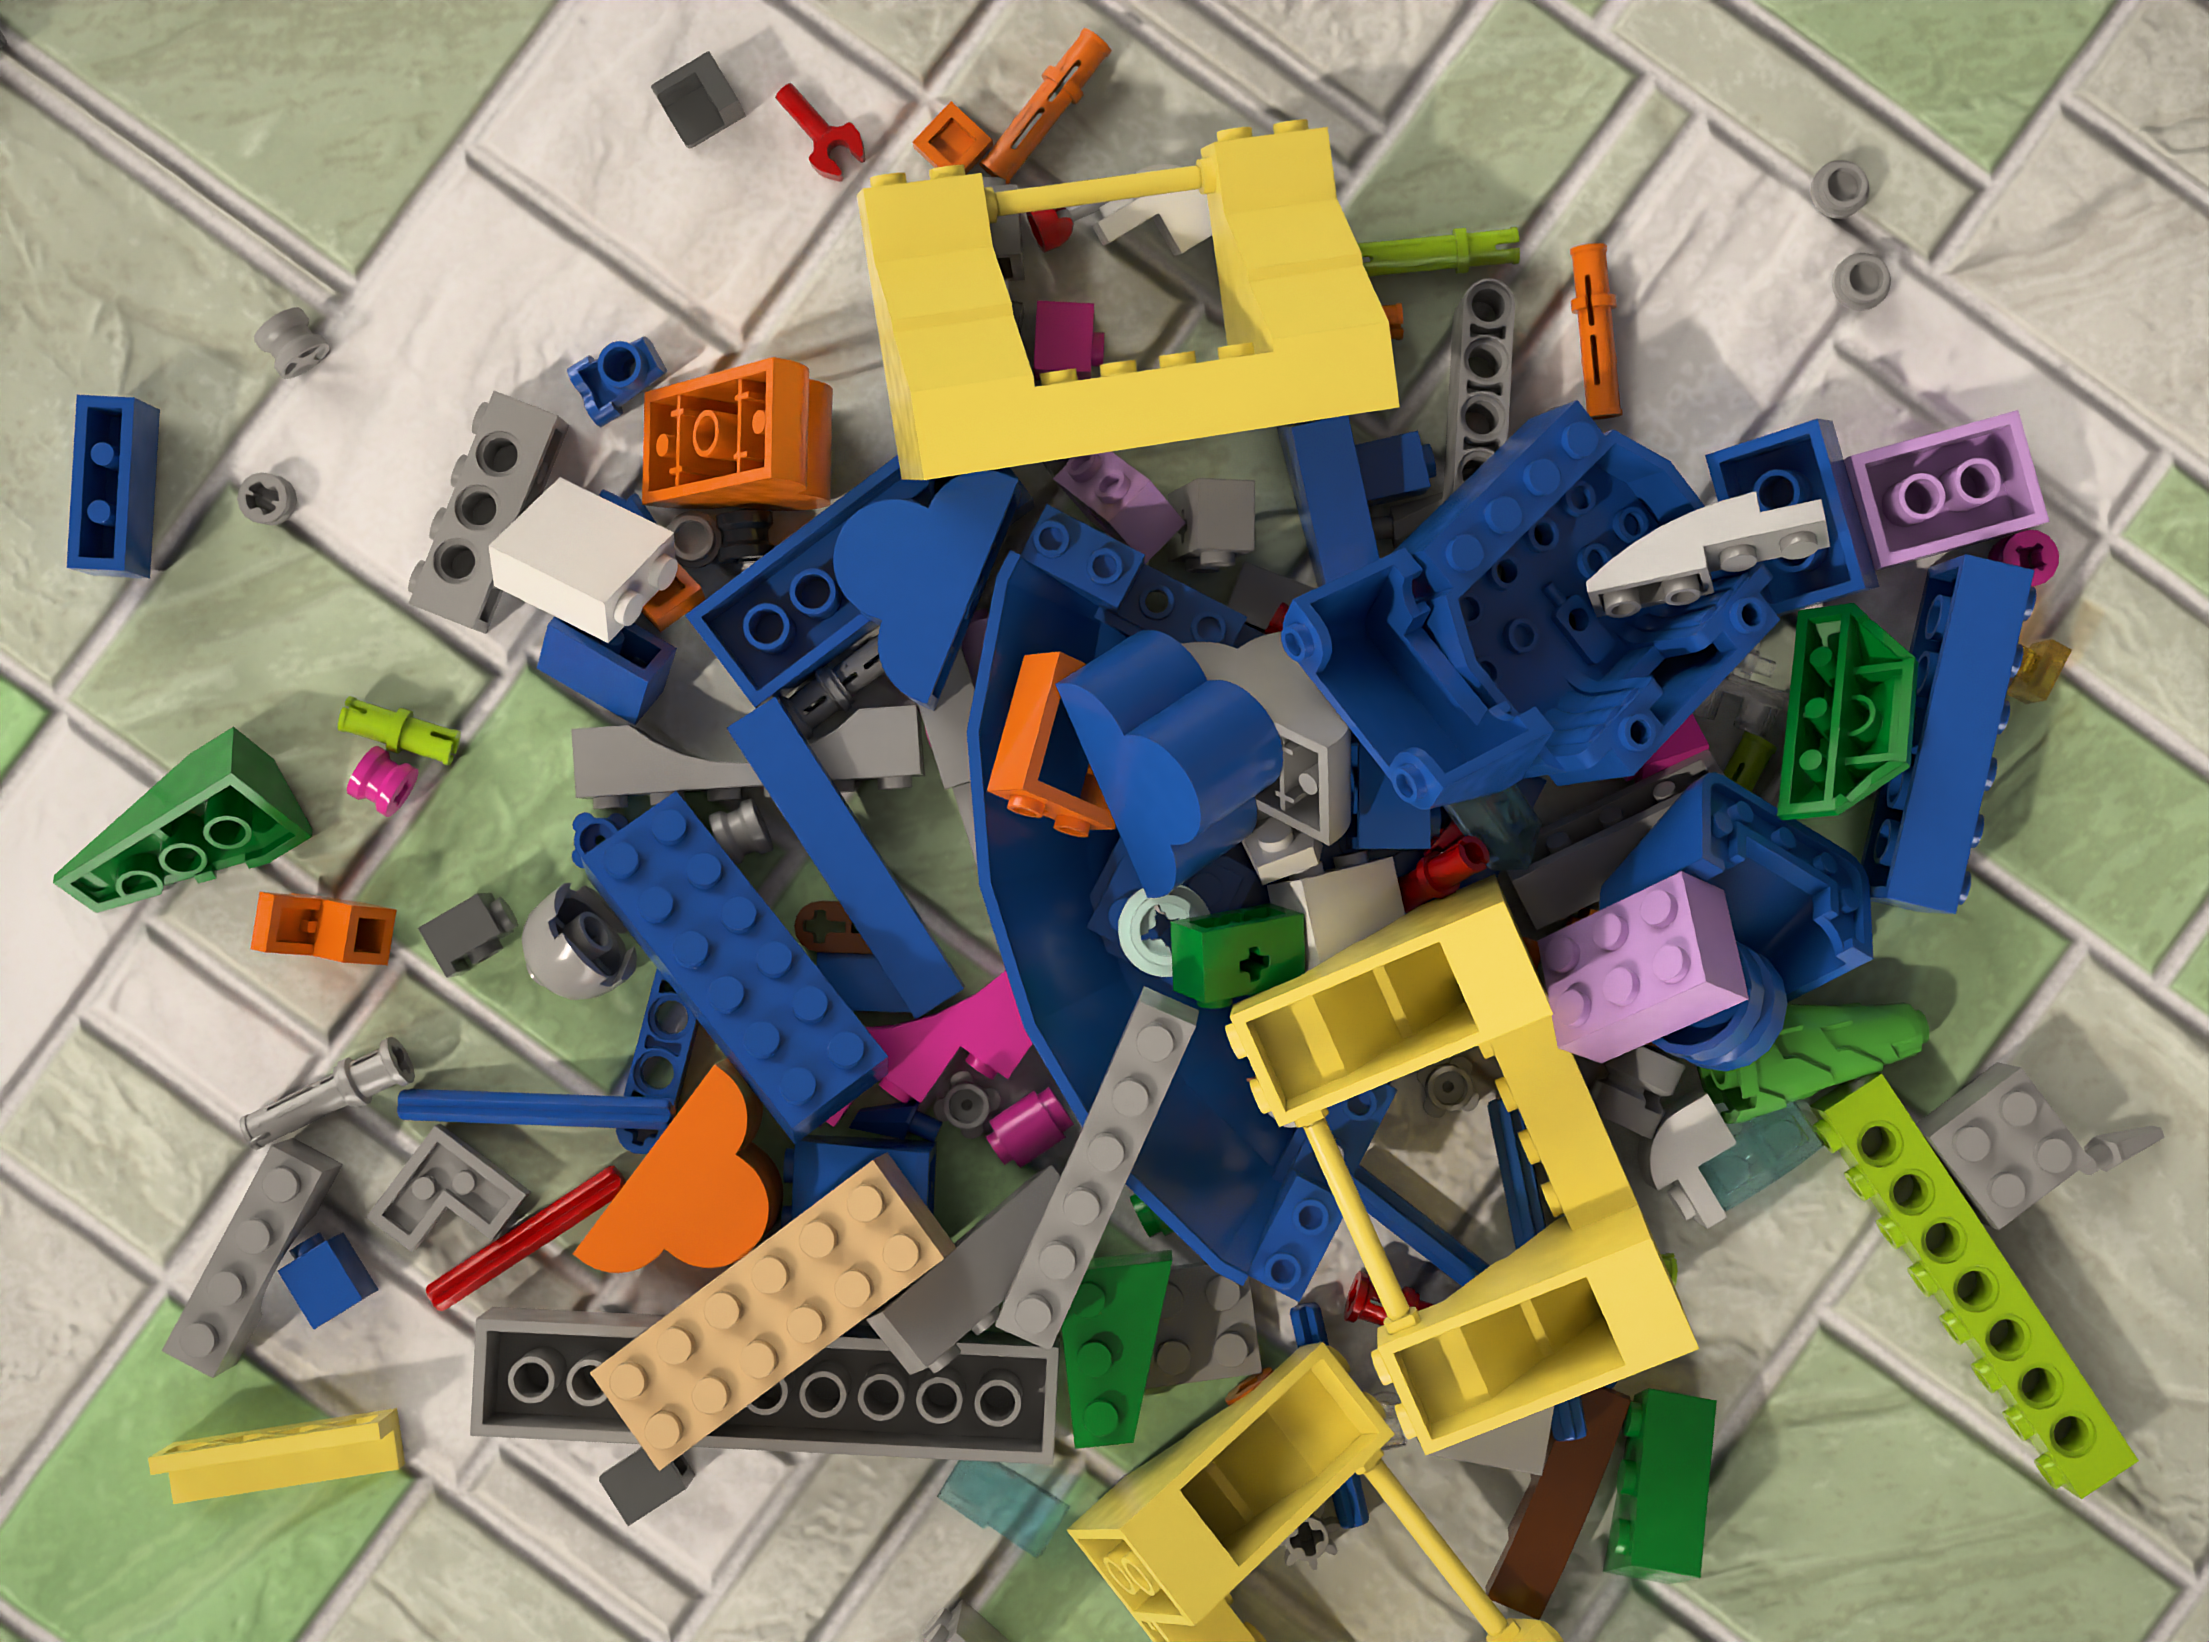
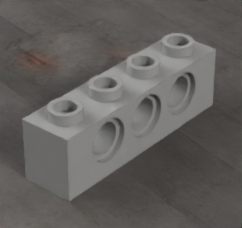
[408,391,569,634]

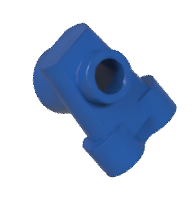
[567,336,667,427]

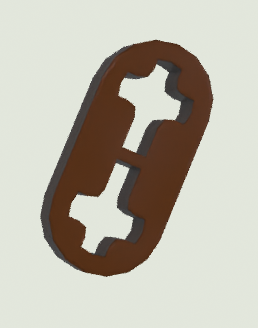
[794,900,873,954]

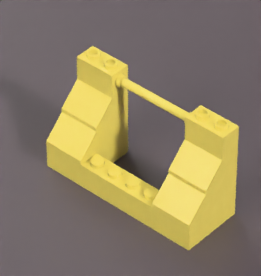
[857,119,1400,480]
[1225,874,1699,1456]
[1067,1342,1564,1642]

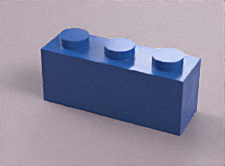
[67,394,160,579]

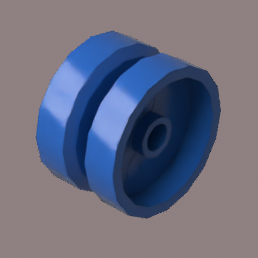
[1652,941,1788,1071]

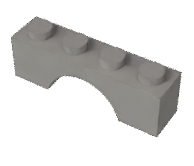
[162,1138,343,1378]

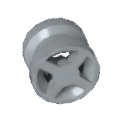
[254,307,329,379]
[709,798,773,865]

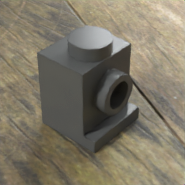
[418,893,518,978]

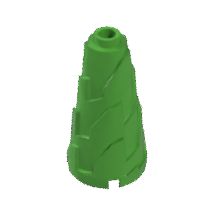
[1697,1002,1929,1124]

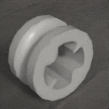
[237,472,297,525]

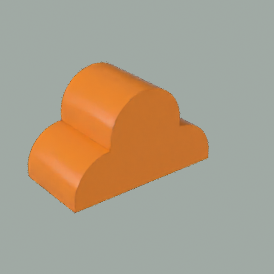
[642,357,833,511]
[573,1058,783,1273]

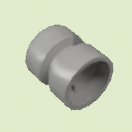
[1591,1046,1686,1139]

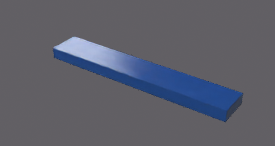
[727,696,965,1019]

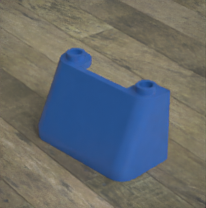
[1281,547,1554,809]
[1599,772,1874,1003]

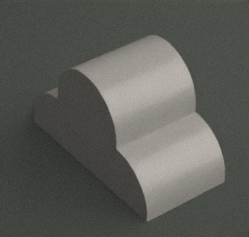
[1182,632,1351,846]

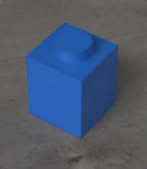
[1355,430,1437,507]
[278,1232,379,1330]

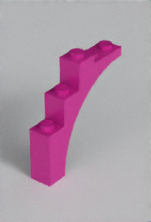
[819,970,1033,1127]

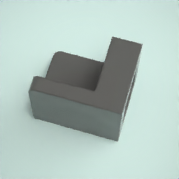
[651,51,746,148]
[599,1446,696,1526]

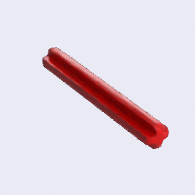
[425,1166,626,1311]

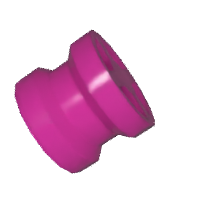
[1987,530,2059,587]
[347,746,419,817]

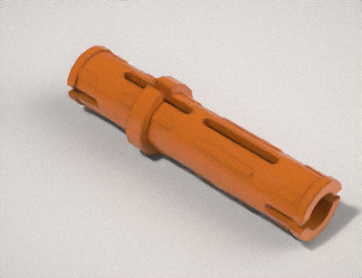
[979,28,1112,185]
[1570,243,1623,420]

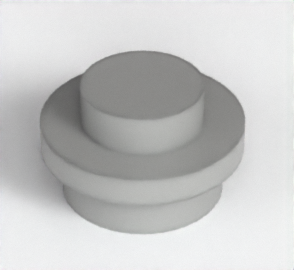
[1810,160,1869,219]
[1832,253,1891,311]
[667,511,723,568]

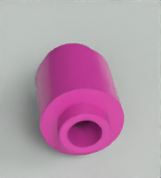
[986,1087,1075,1168]

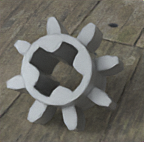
[1278,1502,1341,1570]

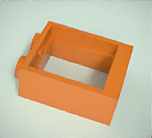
[987,651,1116,837]

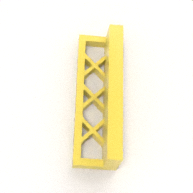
[148,1408,405,1504]

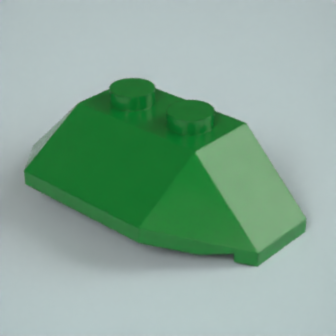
[1777,603,1919,820]

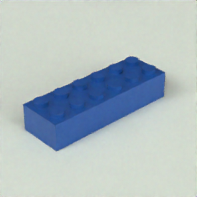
[685,455,1035,708]
[1861,554,2036,914]
[581,791,888,1144]

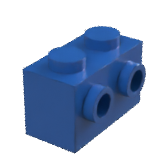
[536,617,677,725]

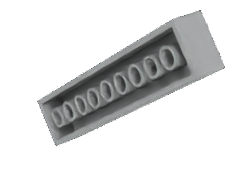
[470,1307,1060,1465]

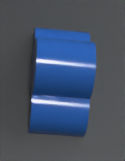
[833,470,1022,711]
[1055,630,1283,898]

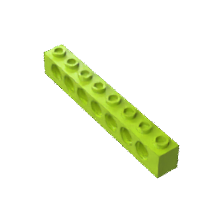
[1809,1072,2139,1499]

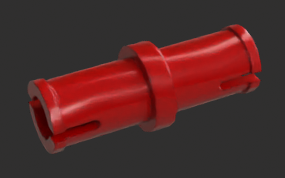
[1397,835,1490,913]

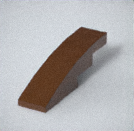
[1485,1386,1631,1620]

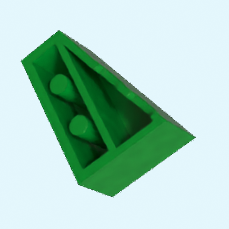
[1061,1250,1173,1449]
[1603,1388,1717,1584]

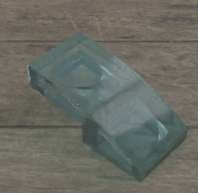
[1698,1101,1824,1212]
[937,1460,1071,1558]

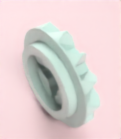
[1118,885,1210,977]

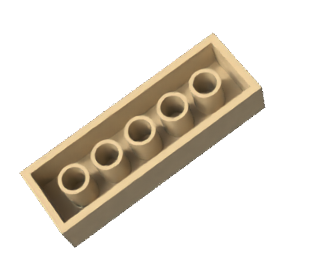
[590,1152,957,1471]

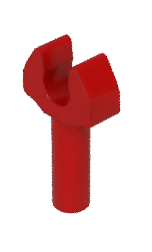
[775,83,866,182]

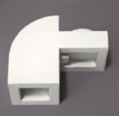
[1092,164,1212,256]
[1638,1089,1737,1229]

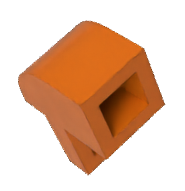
[251,892,397,966]

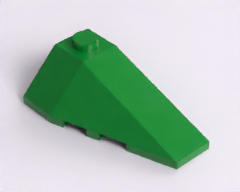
[53,726,312,913]

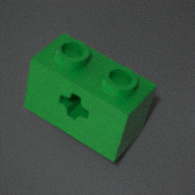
[1170,903,1305,1008]

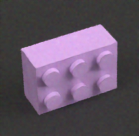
[1844,410,2050,572]
[1538,871,1749,1064]

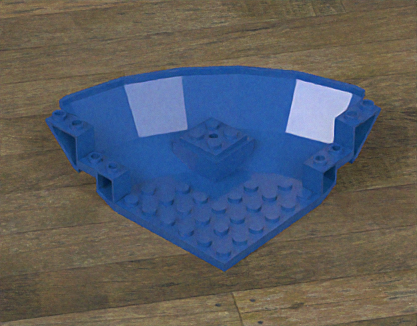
[967,504,1547,1302]

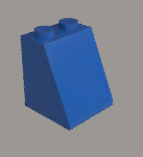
[780,1135,937,1229]

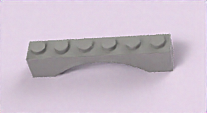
[571,705,925,809]
[995,986,1199,1351]

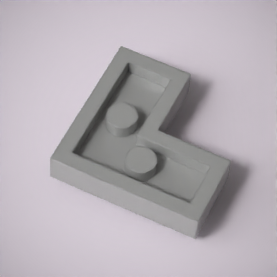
[366,1123,531,1252]

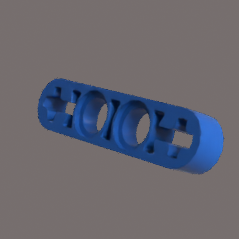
[616,968,700,1154]

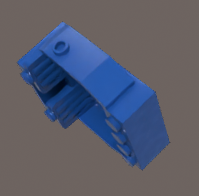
[1392,400,1780,786]

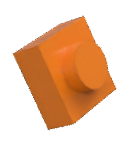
[912,101,993,175]
[641,563,706,633]

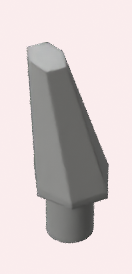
[1371,492,1443,548]
[2080,1126,2165,1175]

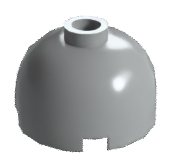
[522,883,637,1000]

